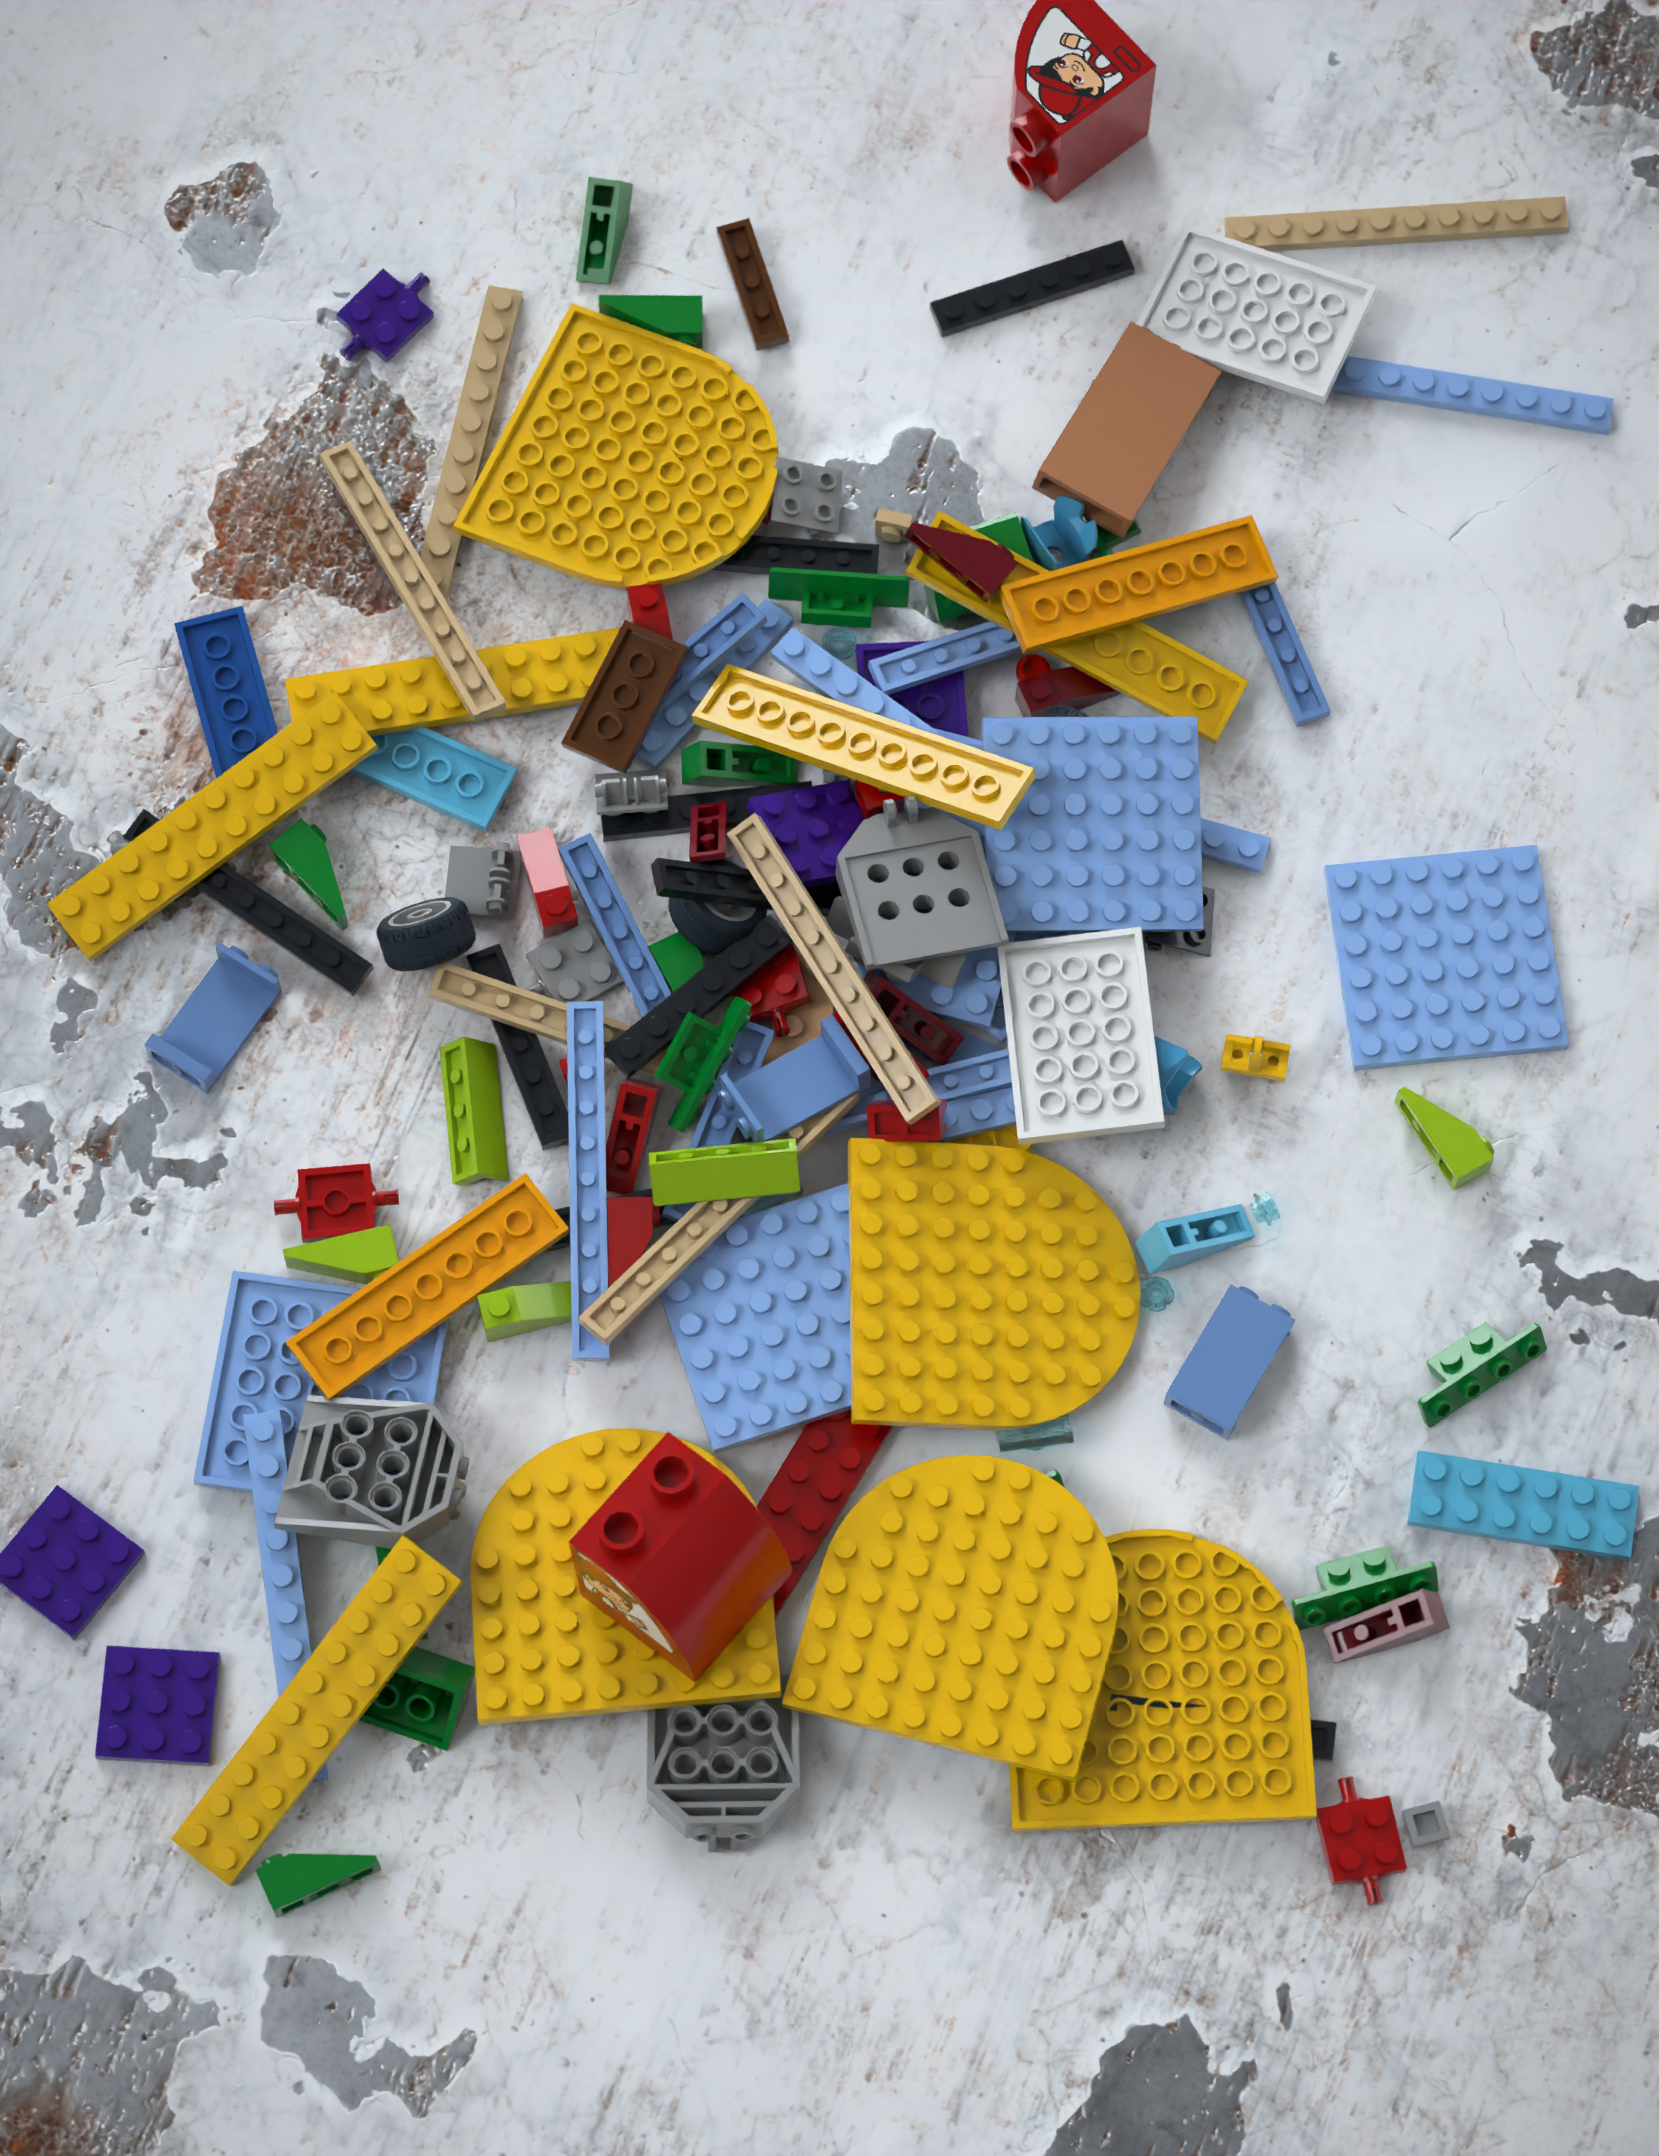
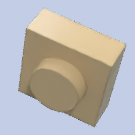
[875,508,913,543]

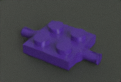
[336,268,434,363]

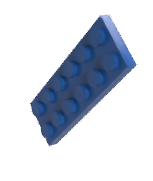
[174,606,278,778]

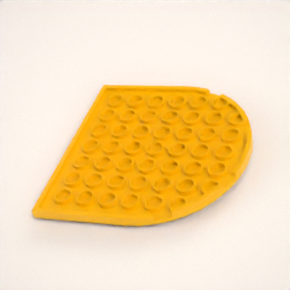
[453,303,779,589]
[848,1138,1140,1431]
[470,1428,782,1726]
[782,1455,1119,1781]
[1009,1529,1317,1832]

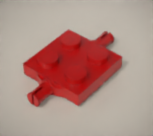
[733,942,812,1037]
[274,1163,399,1243]
[1316,1776,1407,1906]

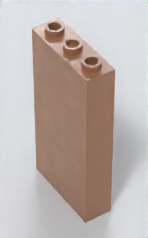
[1032,321,1222,538]

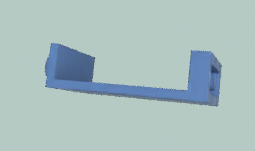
[144,942,282,1094]
[718,1014,871,1143]
[1164,1284,1295,1440]

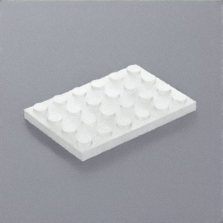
[1136,224,1377,404]
[997,927,1165,1145]

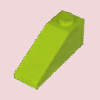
[1395,1087,1494,1191]
[282,1224,399,1285]
[477,1281,572,1342]

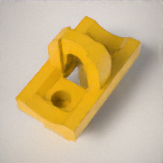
[1220,1034,1291,1082]

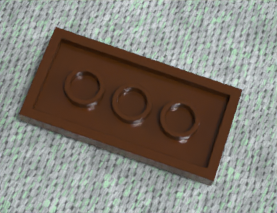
[561,620,689,774]

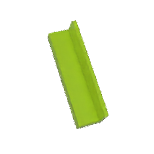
[439,1037,509,1186]
[649,1138,800,1206]

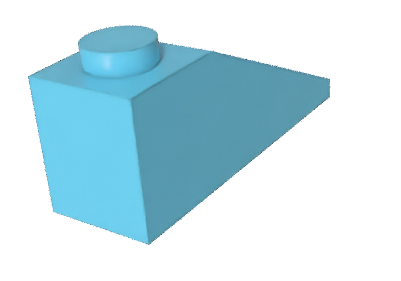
[1135,1204,1256,1274]

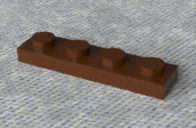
[716,218,789,351]

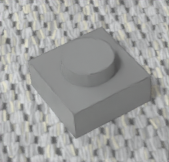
[1401,1801,1450,1849]

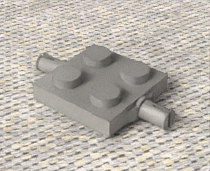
[525,920,624,1004]

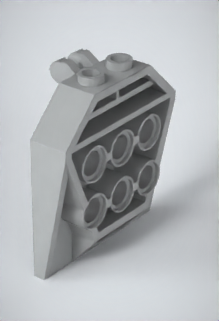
[835,795,1009,970]
[274,1395,469,1549]
[647,1674,800,1852]

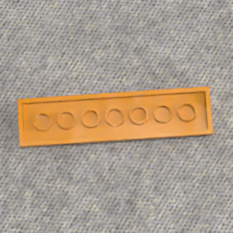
[997,515,1279,654]
[286,1173,569,1400]

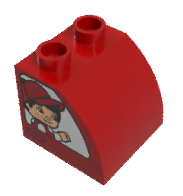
[1007,0,1157,203]
[569,1432,793,1683]

